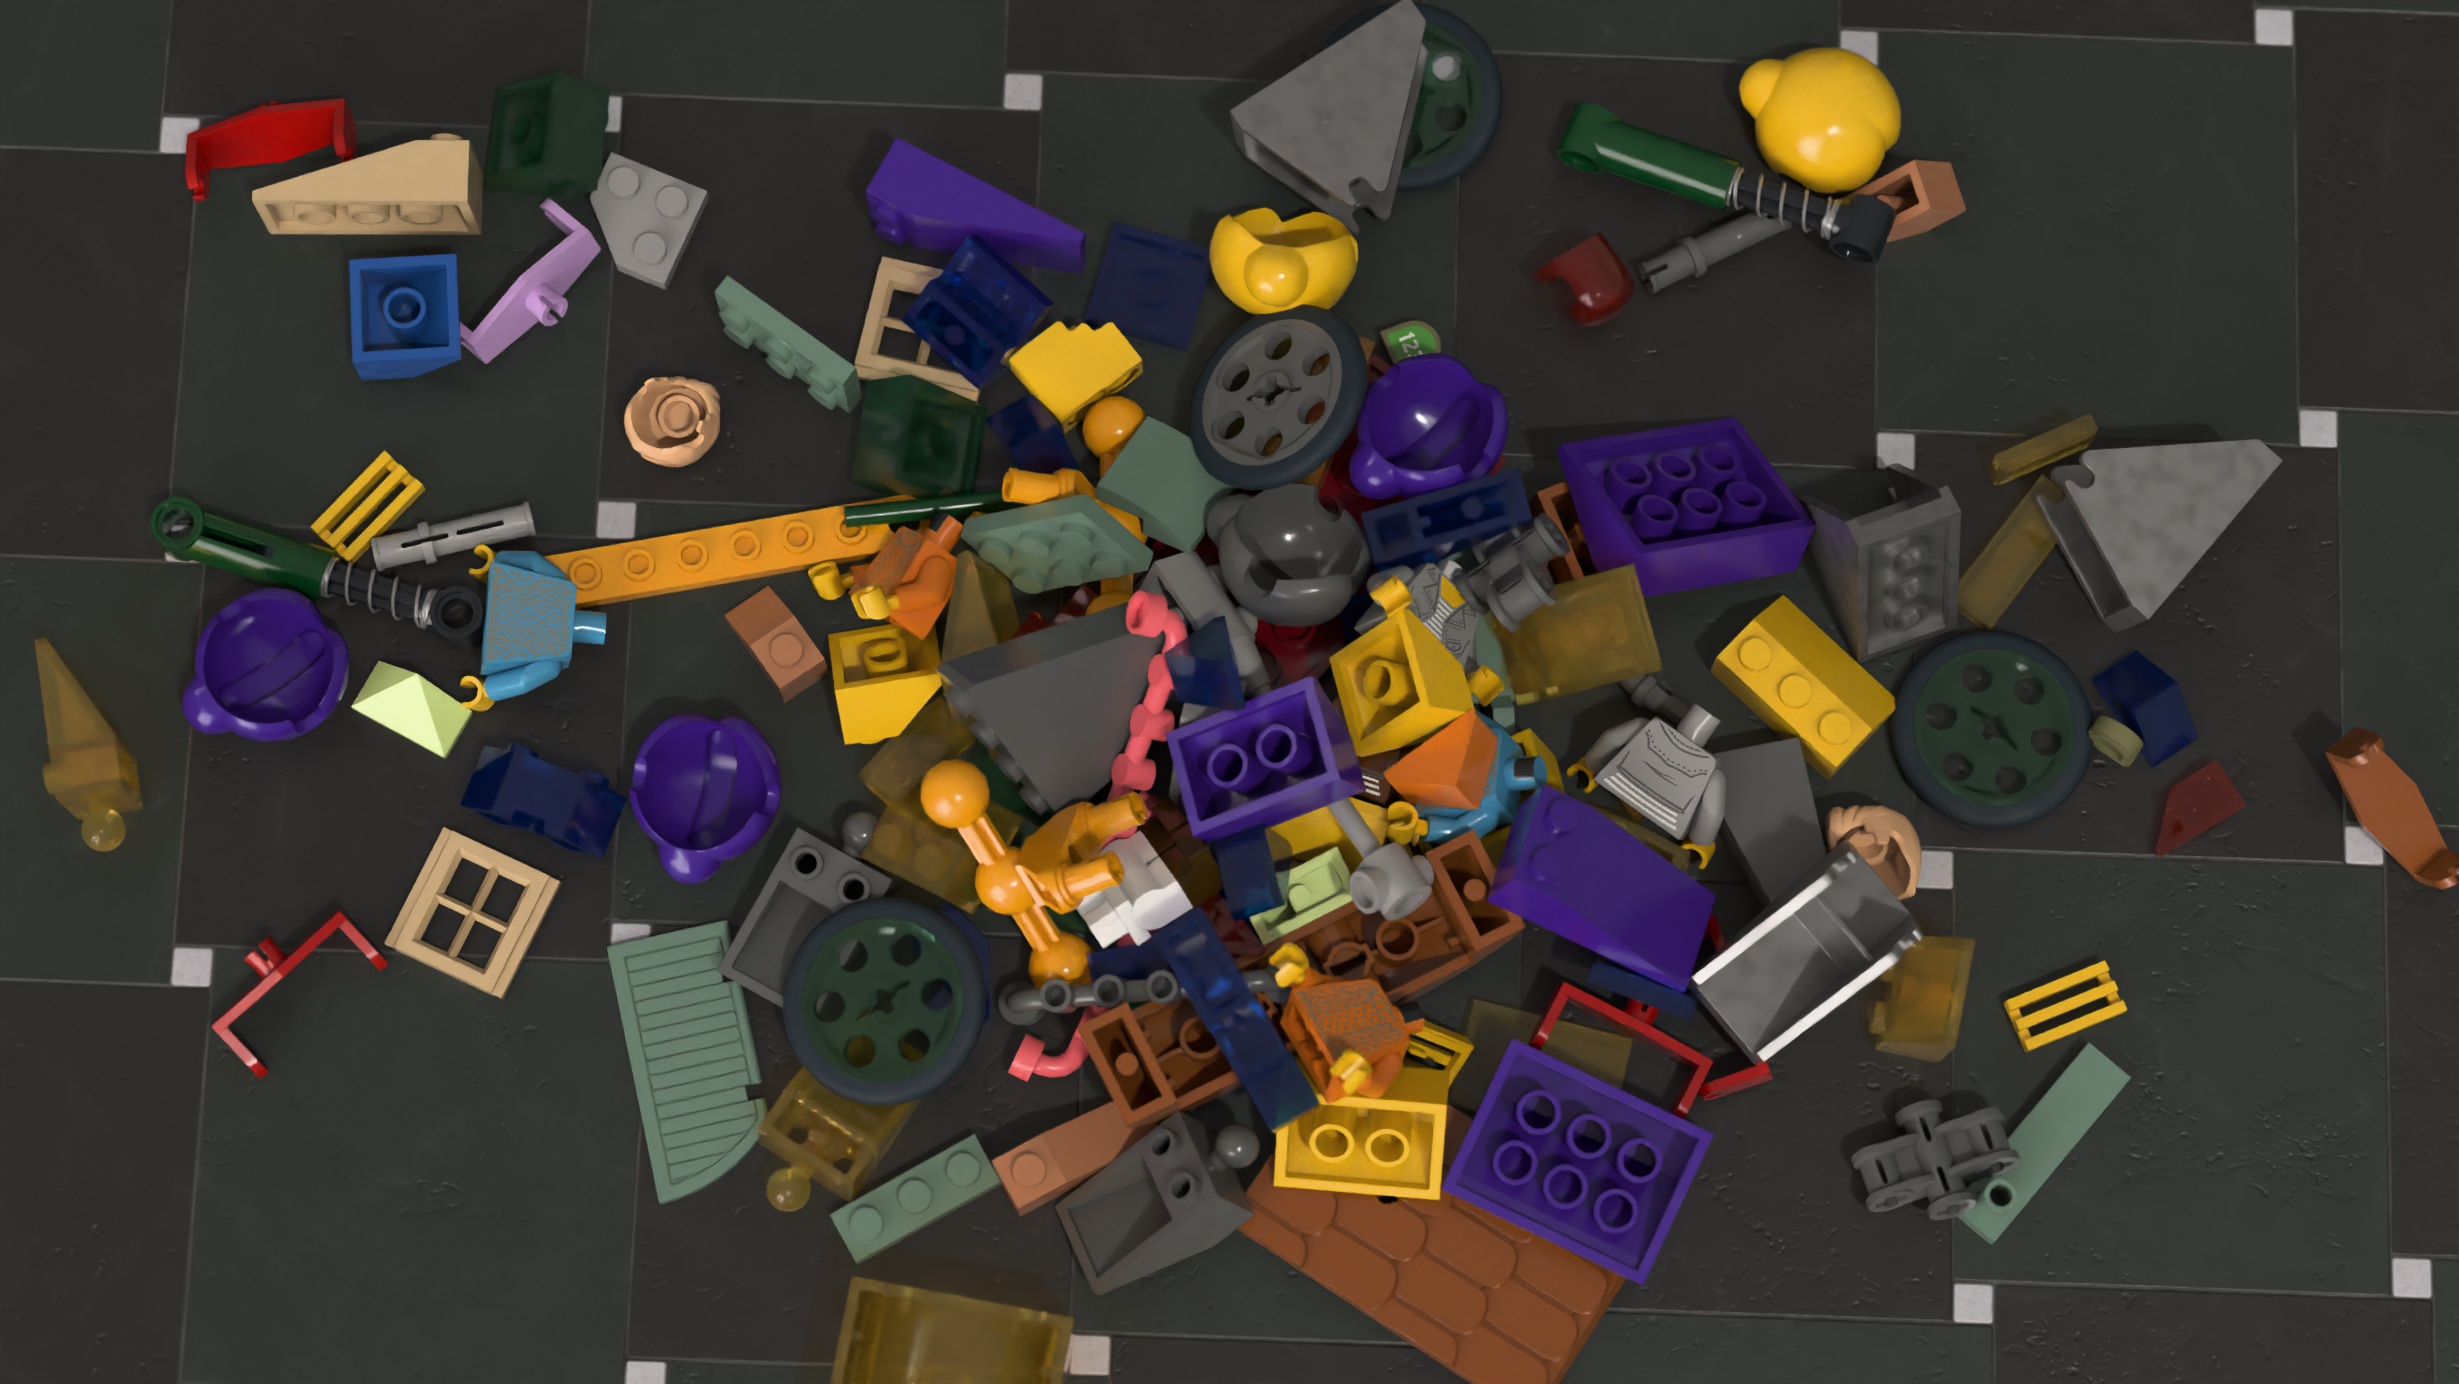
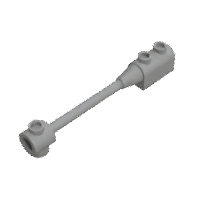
[1139,551,1434,921]

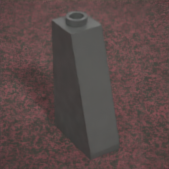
[1712,737,1826,910]

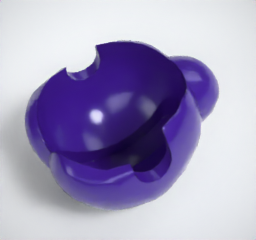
[1349,353,1509,501]
[182,588,350,742]
[629,712,782,884]

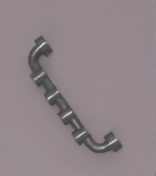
[998,964,1293,1026]

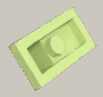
[1239,847,1353,945]

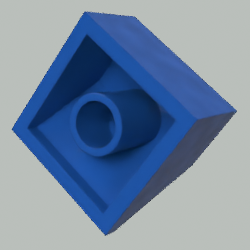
[349,254,462,381]

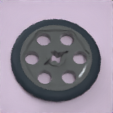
[1189,305,1367,490]

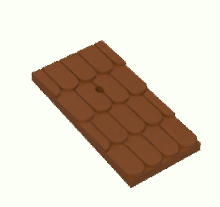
[1237,1103,1627,1384]

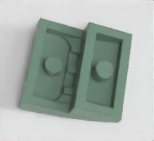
[1096,416,1238,554]

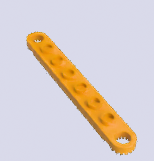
[544,495,931,609]

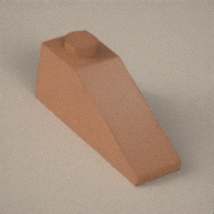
[992,1101,1158,1217]

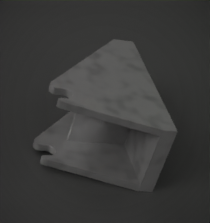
[1230,0,1428,235]
[2034,439,2283,633]
[1797,463,1961,664]
[1688,839,1924,1065]

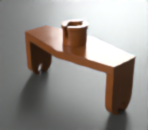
[2325,727,2459,890]

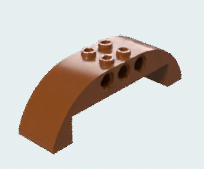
[1077,829,1525,1128]

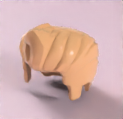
[624,376,721,467]
[1824,805,1922,900]

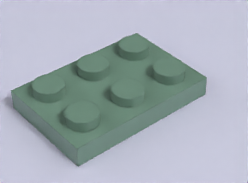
[715,275,862,414]
[960,494,1154,594]

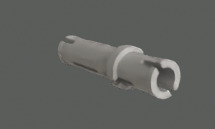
[370,502,536,571]

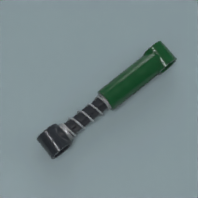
[1556,103,1897,265]
[150,496,485,651]

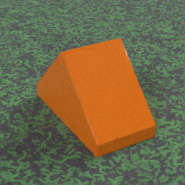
[1383,708,1499,810]

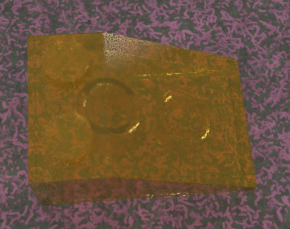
[1490,564,1663,706]

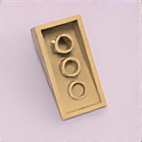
[252,133,483,235]

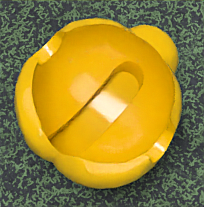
[1739,47,1901,193]
[1209,207,1358,316]

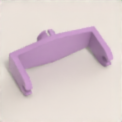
[460,198,601,364]

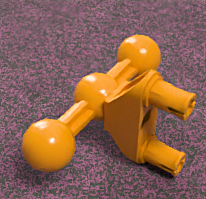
[967,395,1148,616]
[920,759,1147,988]

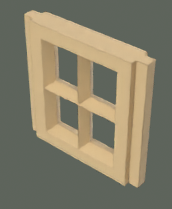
[854,256,1006,406]
[384,827,561,1000]

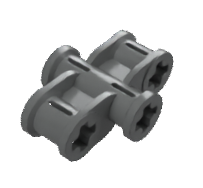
[1454,496,1570,632]
[1851,1099,2021,1220]

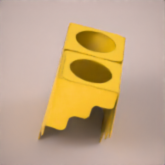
[1009,322,1143,434]

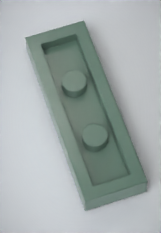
[829,1134,1001,1265]

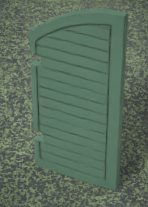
[607,920,772,1205]

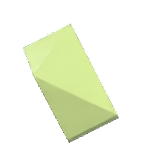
[351,661,473,759]

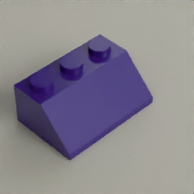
[1166,676,1366,847]

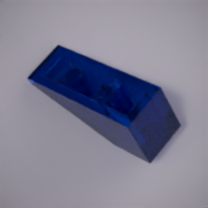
[1361,467,1533,572]

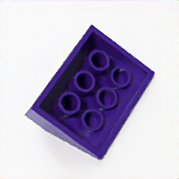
[1558,417,1816,601]
[1441,1038,1714,1285]

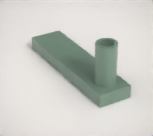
[1957,1042,2131,1245]

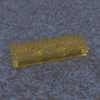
[1958,475,2063,630]

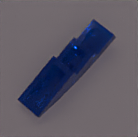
[1152,906,1322,1133]

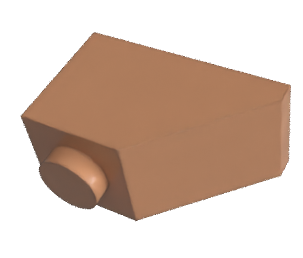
[1839,160,1967,243]
[724,586,829,703]

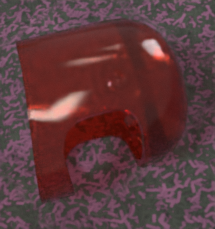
[1532,232,1634,327]

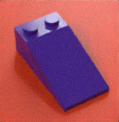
[866,137,1087,275]
[1487,784,1716,993]

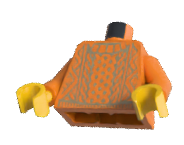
[808,510,966,640]
[1268,942,1424,1104]

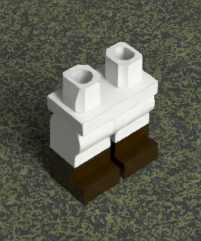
[1077,796,1230,949]

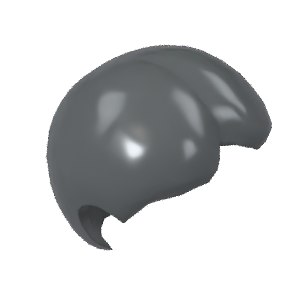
[1207,483,1373,627]

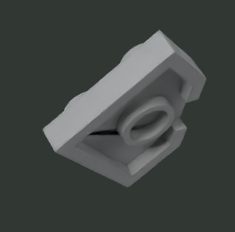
[590,152,709,290]

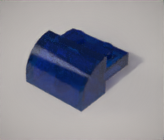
[901,234,1055,390]

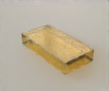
[1986,414,2098,486]

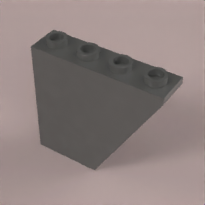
[936,602,1188,816]

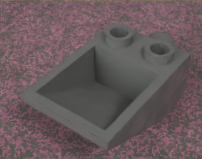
[717,811,900,1024]
[1055,1111,1260,1296]

